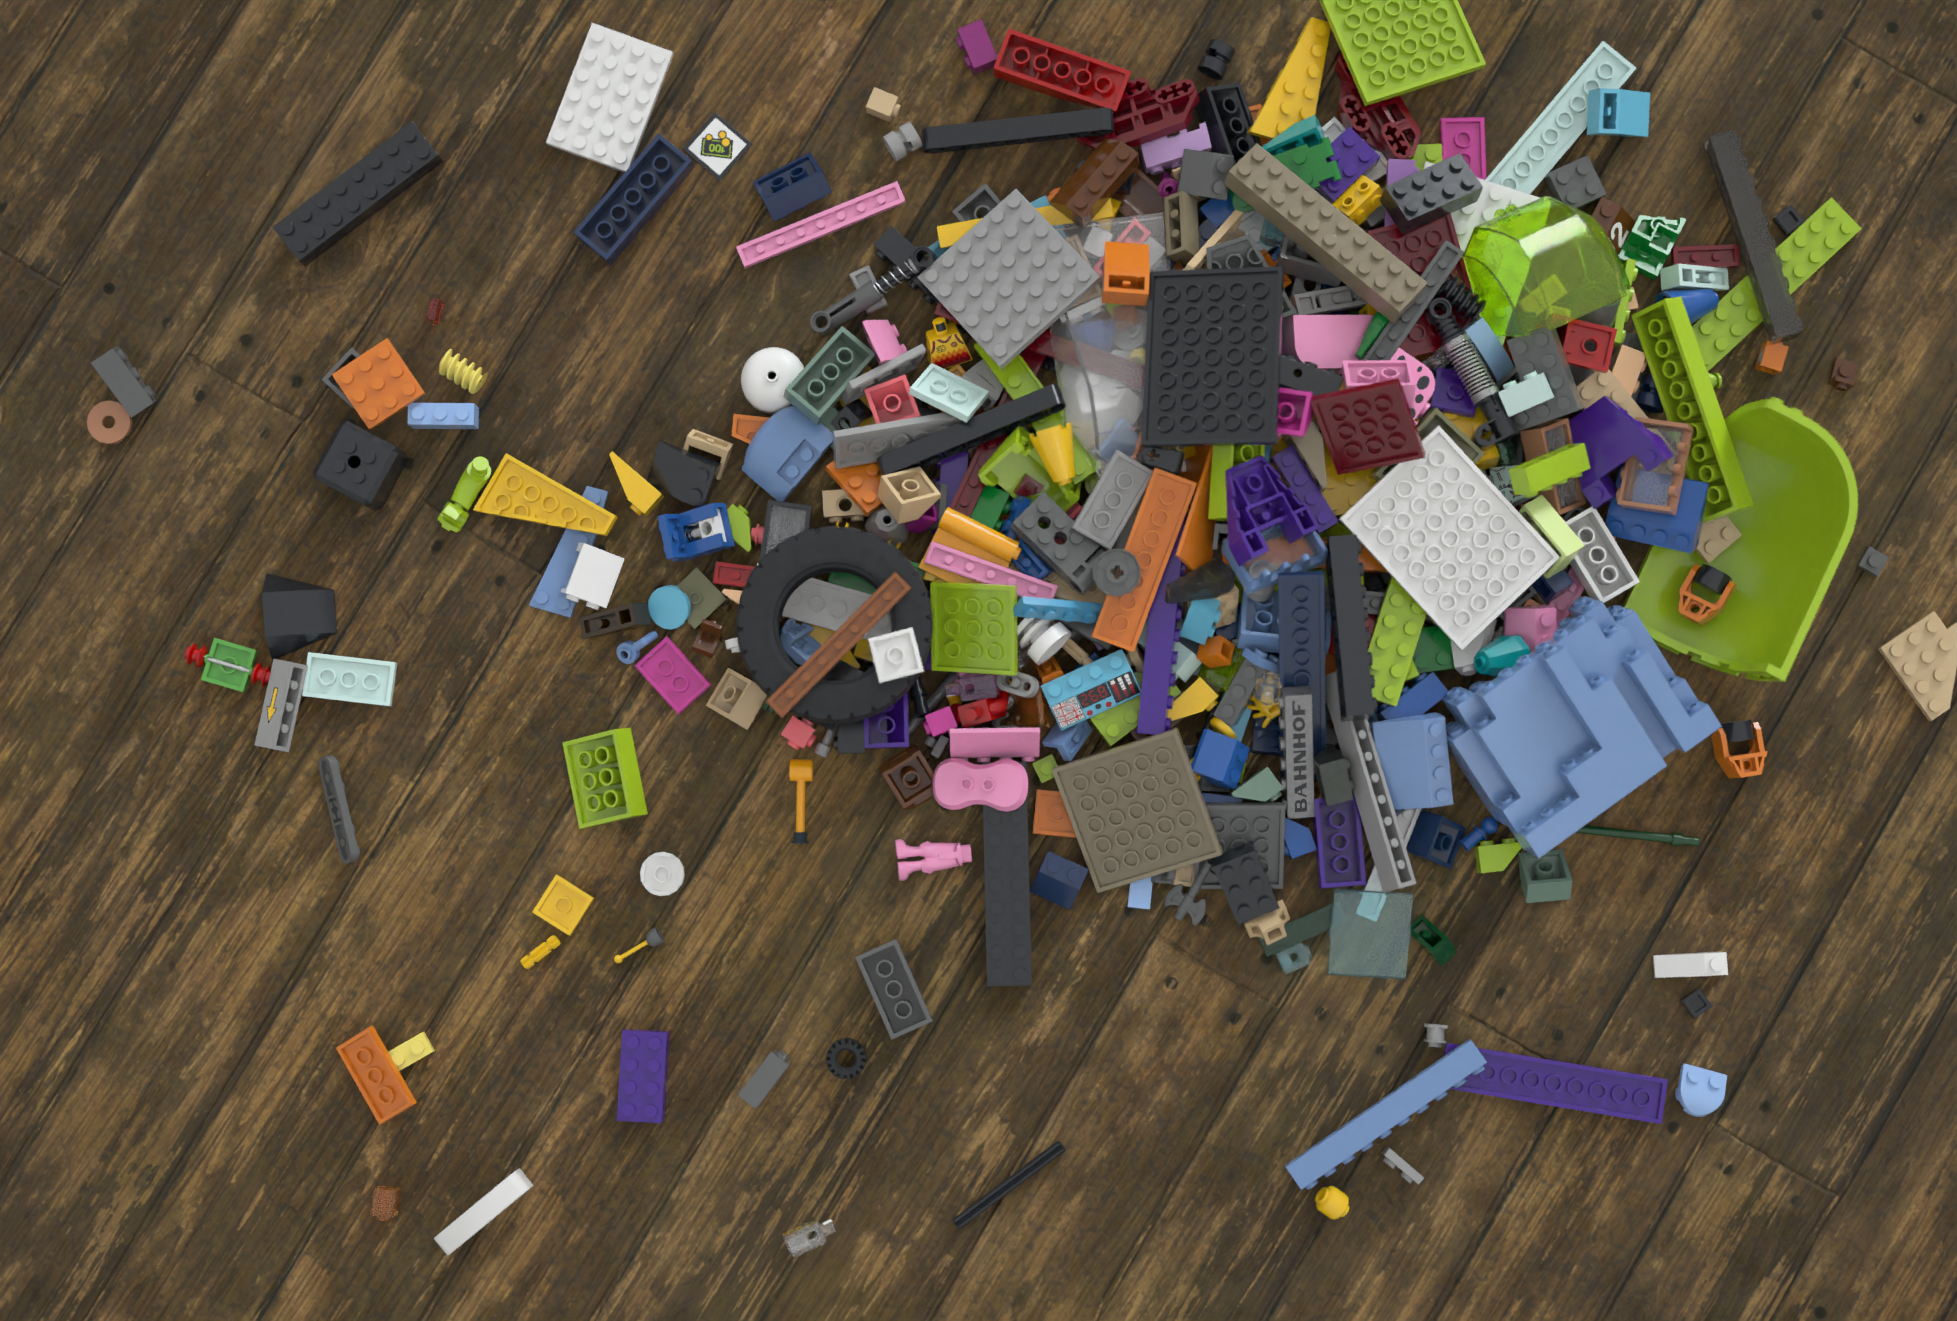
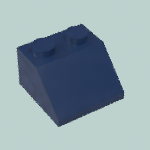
[1407,810,1466,869]
[1030,851,1089,910]

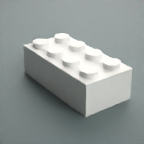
[1566,507,1640,603]

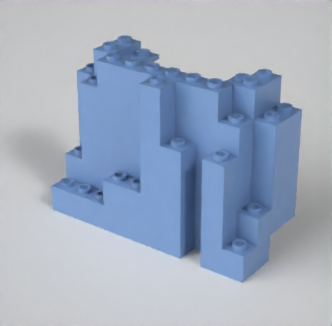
[1442,596,1722,858]

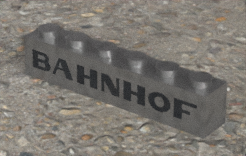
[1278,686,1314,819]

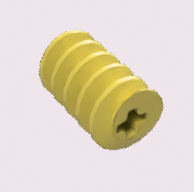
[439,349,488,394]

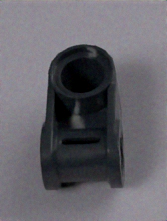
[1139,447,1185,476]

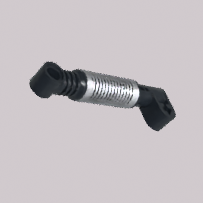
[1426,298,1519,451]

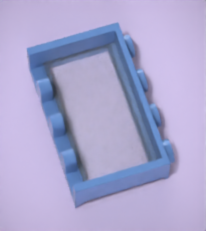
[1221,525,1328,595]

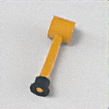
[789,759,813,844]

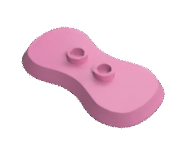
[932,758,1028,812]

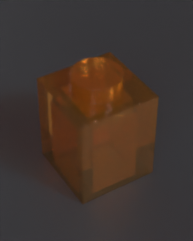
[370,1186,401,1221]

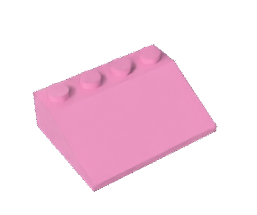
[950,728,1040,762]

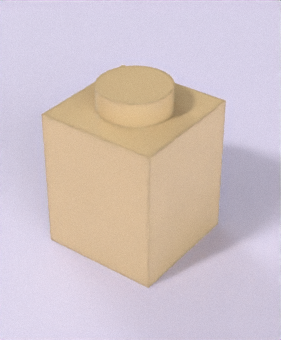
[866,87,901,123]

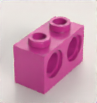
[923,706,958,738]

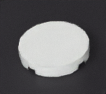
[640,852,685,896]

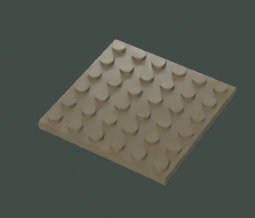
[1052,728,1223,893]

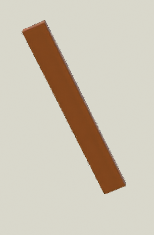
[766,572,911,718]

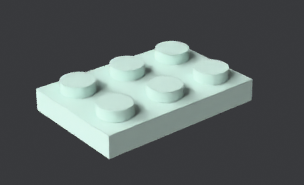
[909,363,989,423]

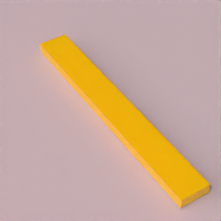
[937,198,1114,249]

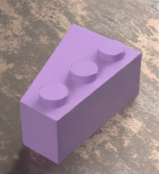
[1139,122,1212,175]

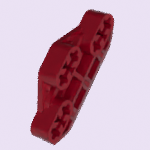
[1335,52,1421,160]
[1076,78,1200,152]

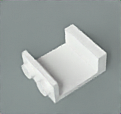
[561,543,624,610]

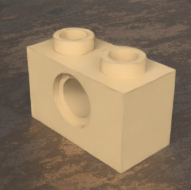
[822,489,868,523]

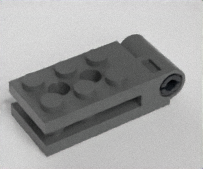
[1010,492,1105,595]

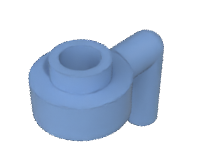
[617,631,658,664]

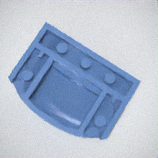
[742,406,834,502]

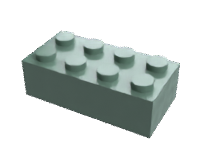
[783,326,876,425]

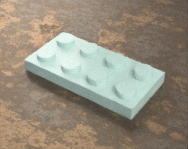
[302,652,397,707]

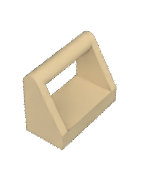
[683,429,734,481]

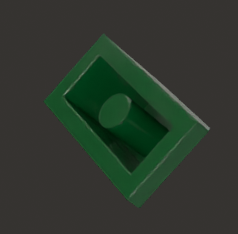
[1406,914,1458,967]

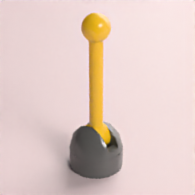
[614,927,665,964]

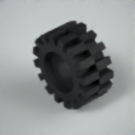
[826,1038,867,1080]

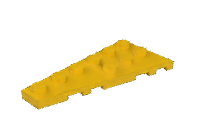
[1247,17,1331,140]
[473,453,618,536]

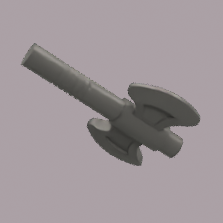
[1164,860,1213,925]

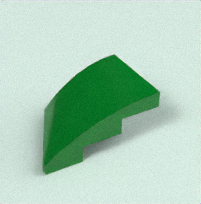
[1615,215,1686,280]

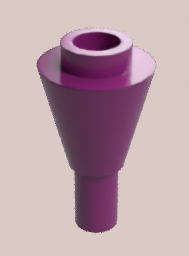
[1158,172,1178,198]

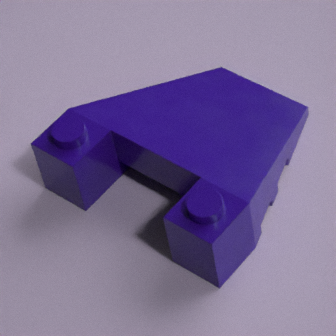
[1569,395,1674,509]
[1225,455,1320,567]

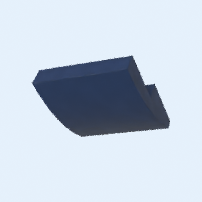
[1251,710,1281,756]

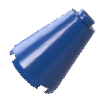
[1654,289,1719,324]

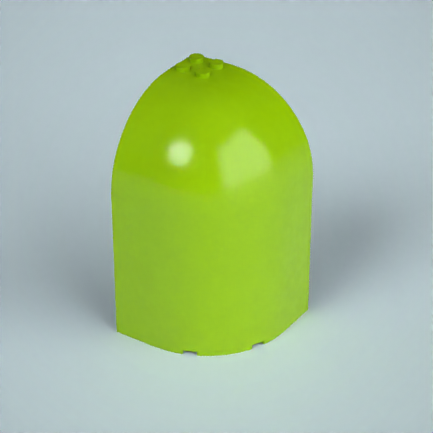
[1622,397,1858,682]

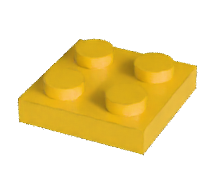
[532,874,594,936]

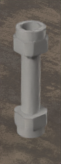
[814,723,840,758]

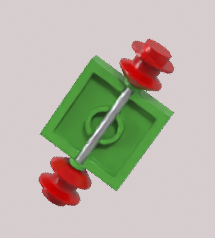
[184,638,271,693]

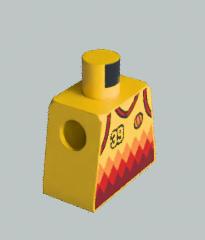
[925,317,972,369]

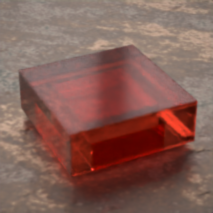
[426,297,444,325]

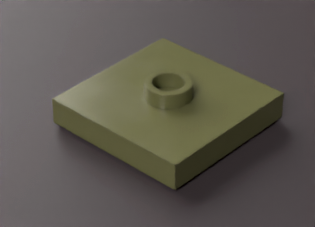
[677,567,727,630]

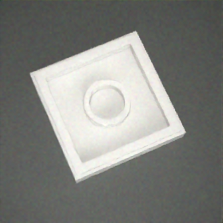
[868,627,924,683]

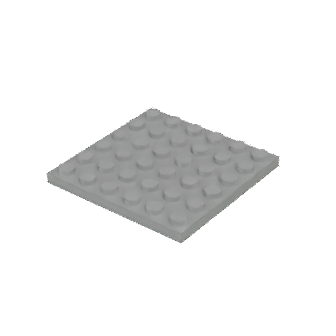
[918,189,1102,369]

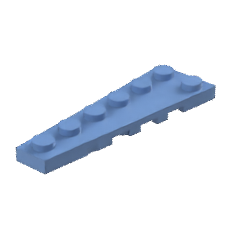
[529,486,609,618]

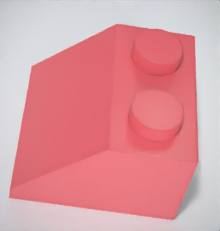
[864,375,921,424]

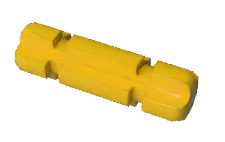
[520,935,561,969]

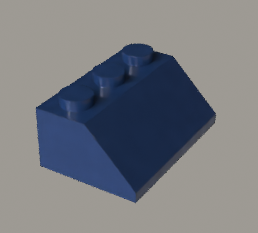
[753,153,832,221]

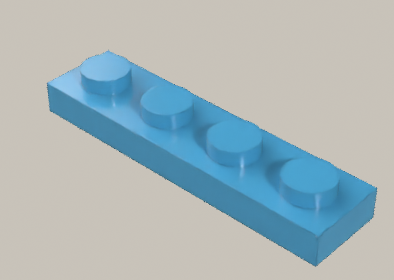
[1013,596,1103,623]

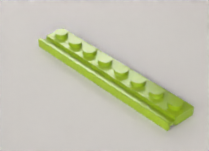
[974,343,1102,486]

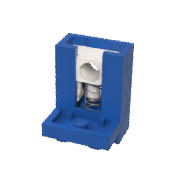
[658,503,735,561]

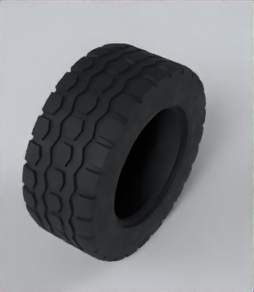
[736,526,933,723]

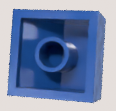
[1191,729,1250,790]

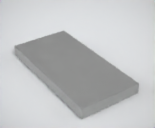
[841,344,926,405]
[1071,450,1153,550]

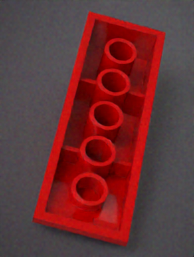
[993,28,1131,113]

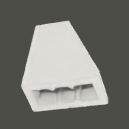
[1451,618,1497,676]

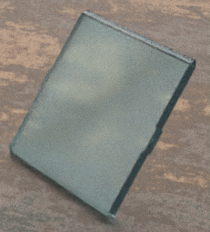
[1327,889,1413,979]

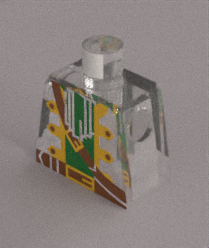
[782,1219,836,1257]

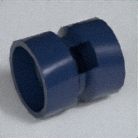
[1636,375,1664,414]

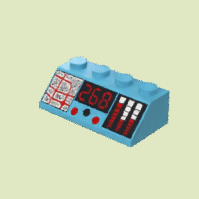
[1041,649,1141,731]

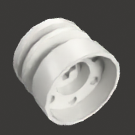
[1017,618,1071,665]

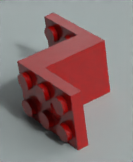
[1503,314,1617,374]

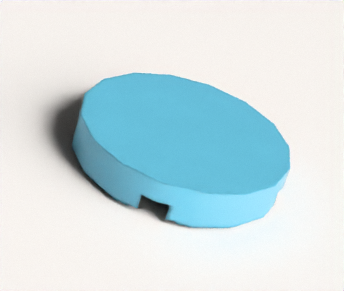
[648,585,691,629]

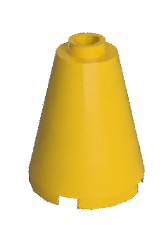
[1028,422,1075,486]

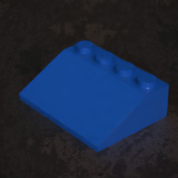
[1606,465,1709,554]

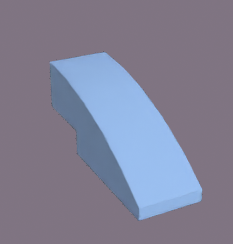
[1462,317,1515,382]

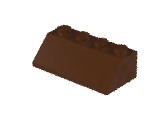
[1049,138,1139,229]

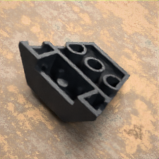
[262,573,337,661]

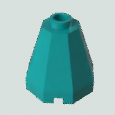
[1474,635,1530,678]

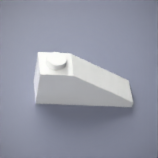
[1653,952,1728,978]

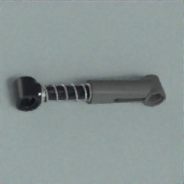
[810,245,938,336]

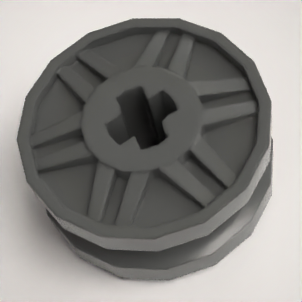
[1092,549,1141,596]

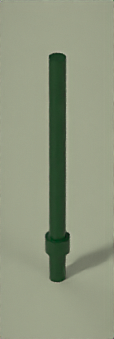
[1575,825,1700,846]

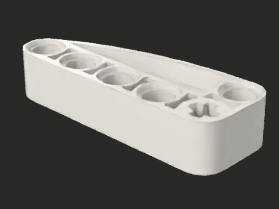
[434,1168,534,1256]

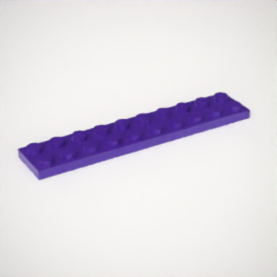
[1443,1043,1668,1124]

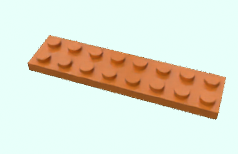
[1091,468,1197,652]

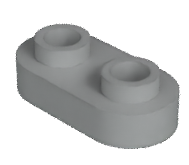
[996,672,1039,698]

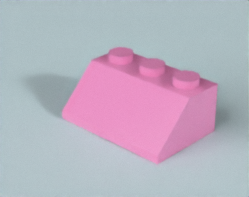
[1342,360,1416,408]
[1504,604,1557,653]

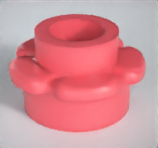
[751,524,764,546]

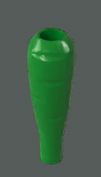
[1355,312,1389,360]

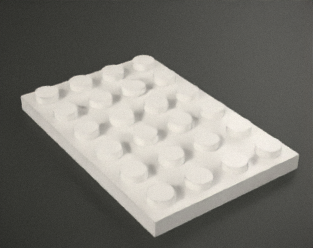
[546,23,674,173]

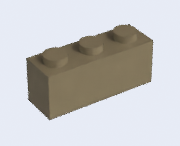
[1164,191,1199,265]

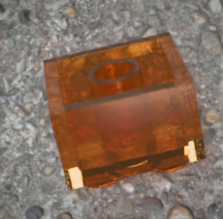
[1013,681,1049,728]

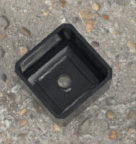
[313,421,408,511]

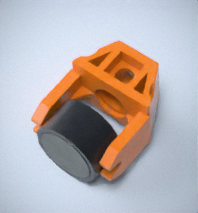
[1679,564,1736,626]
[1711,720,1767,778]

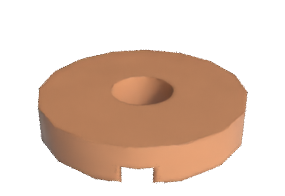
[87,400,133,445]

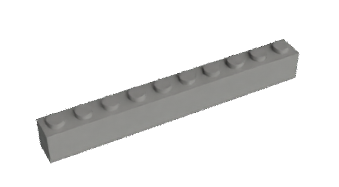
[1325,672,1417,893]

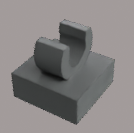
[924,735,949,759]

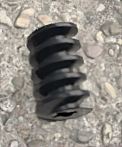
[1435,276,1486,324]

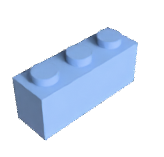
[408,403,479,429]

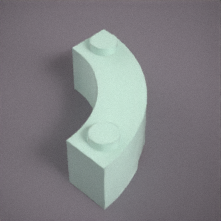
[1137,616,1202,683]

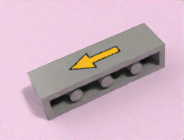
[255,659,308,752]

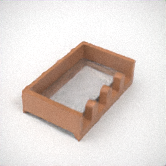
[1616,417,1694,516]

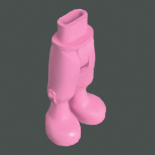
[895,839,972,881]

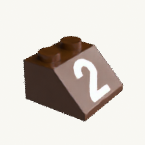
[1577,197,1635,260]

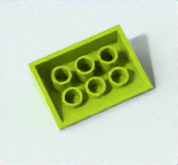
[562,728,648,829]

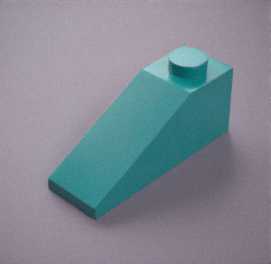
[1262,115,1325,156]

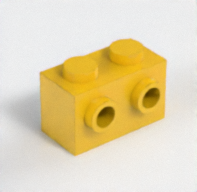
[1332,174,1383,226]

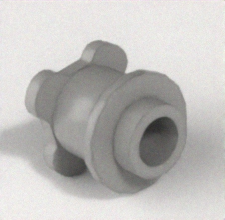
[1424,1023,1448,1047]

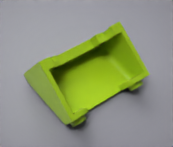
[978,426,1081,529]

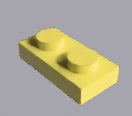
[388,1032,435,1071]

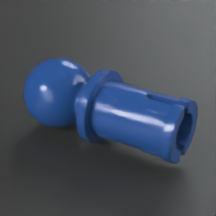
[1459,817,1498,852]

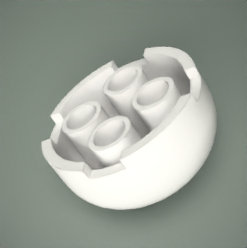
[741,347,804,415]

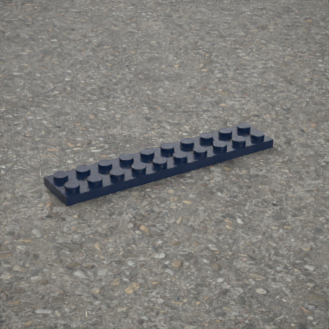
[1278,571,1326,782]

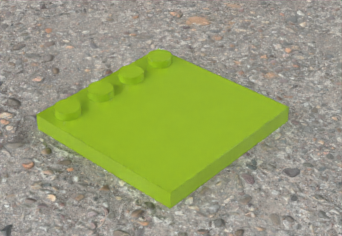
[930,581,1018,676]

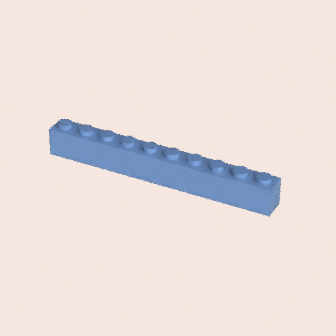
[1285,1039,1487,1190]

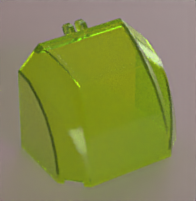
[1463,196,1631,337]

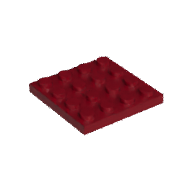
[1310,378,1425,475]

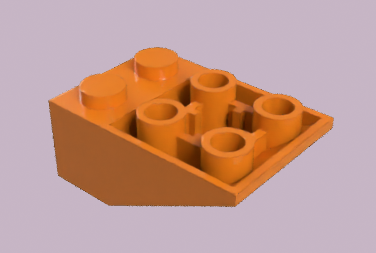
[1101,241,1150,306]

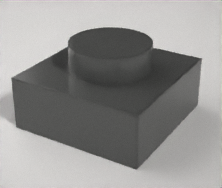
[1856,546,1889,577]

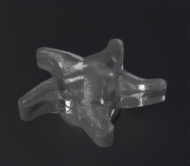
[1422,347,1450,372]

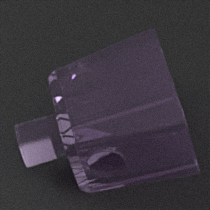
[945,673,997,701]

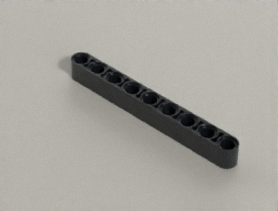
[922,108,1114,154]
[876,384,1066,476]

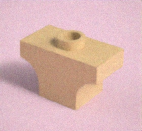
[1243,900,1290,945]

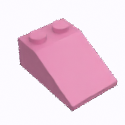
[862,320,907,366]

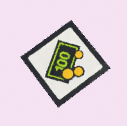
[683,112,752,181]

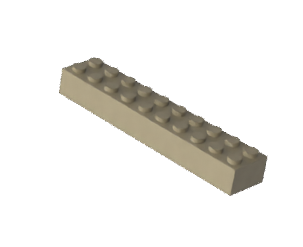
[1224,143,1427,324]

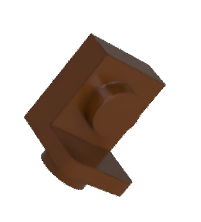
[1828,357,1858,391]

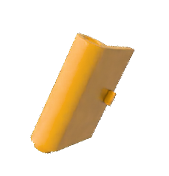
[918,507,1022,584]

